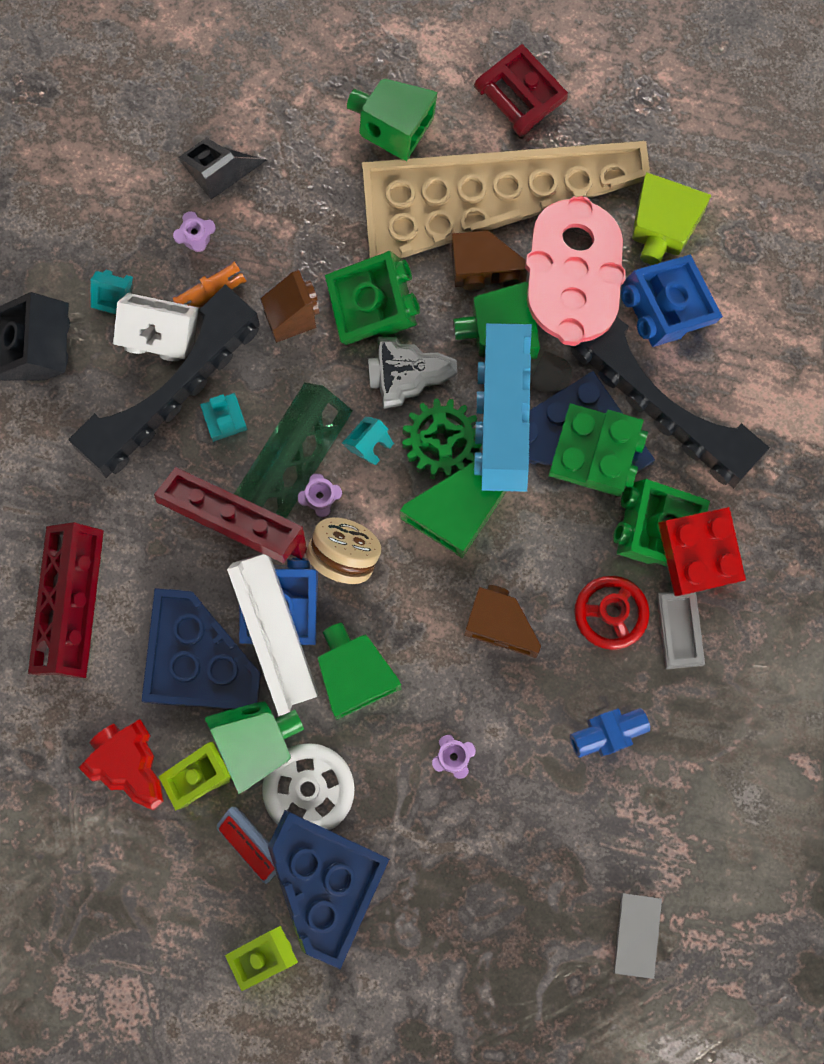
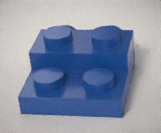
[621,254,723,347]
[239,557,318,645]

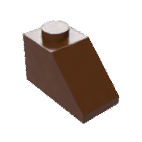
[464,585,541,658]

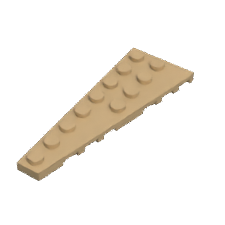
[362,141,650,258]

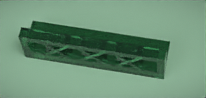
[234,382,353,518]

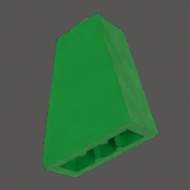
[400,461,507,559]

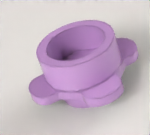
[173,211,216,252]
[298,474,342,517]
[432,735,476,779]

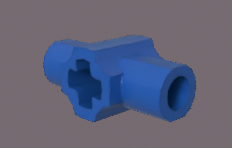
[570,708,650,758]

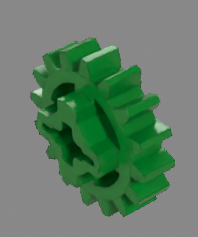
[402,398,482,479]

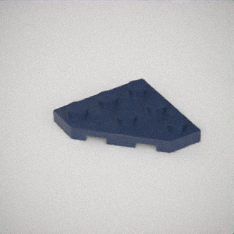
[529,371,655,474]
[141,588,261,710]
[268,810,390,969]

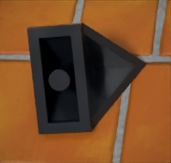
[178,137,268,200]

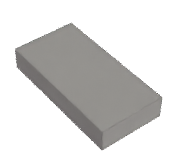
[657,592,705,669]
[613,893,662,979]

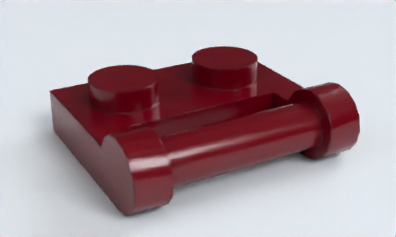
[474,44,568,137]

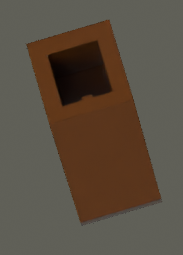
[451,230,528,290]
[260,270,320,343]

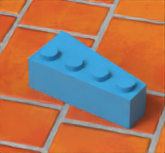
[474,323,532,492]

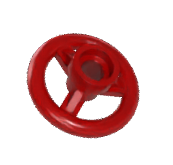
[574,576,650,650]

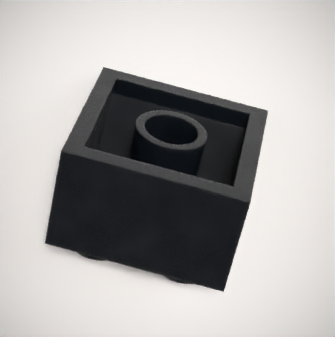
[0,292,70,381]

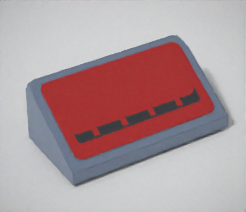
[216,806,277,884]

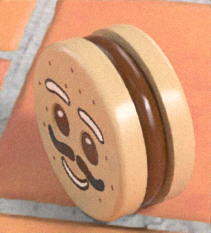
[306,518,381,584]

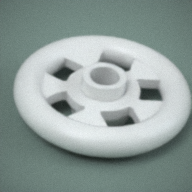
[262,743,354,831]

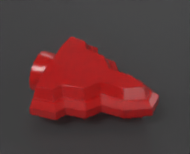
[78,719,164,810]

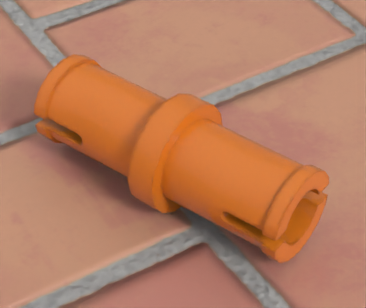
[172,261,247,309]

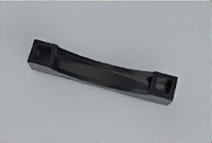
[68,284,260,478]
[569,316,770,489]

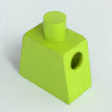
[632,172,711,265]

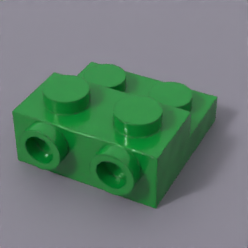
[325,251,420,345]
[549,403,648,497]
[613,479,710,567]

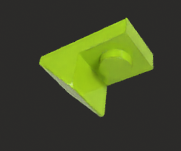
[158,741,231,811]
[225,926,298,991]

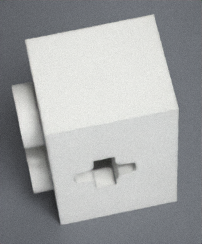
[113,293,199,361]

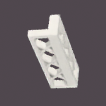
[227,553,318,716]

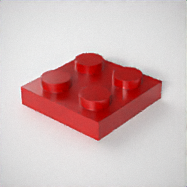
[658,507,746,596]

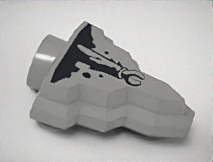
[368,337,457,409]

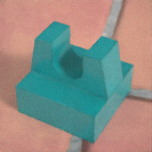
[90,270,133,314]
[200,393,248,442]
[342,416,395,465]

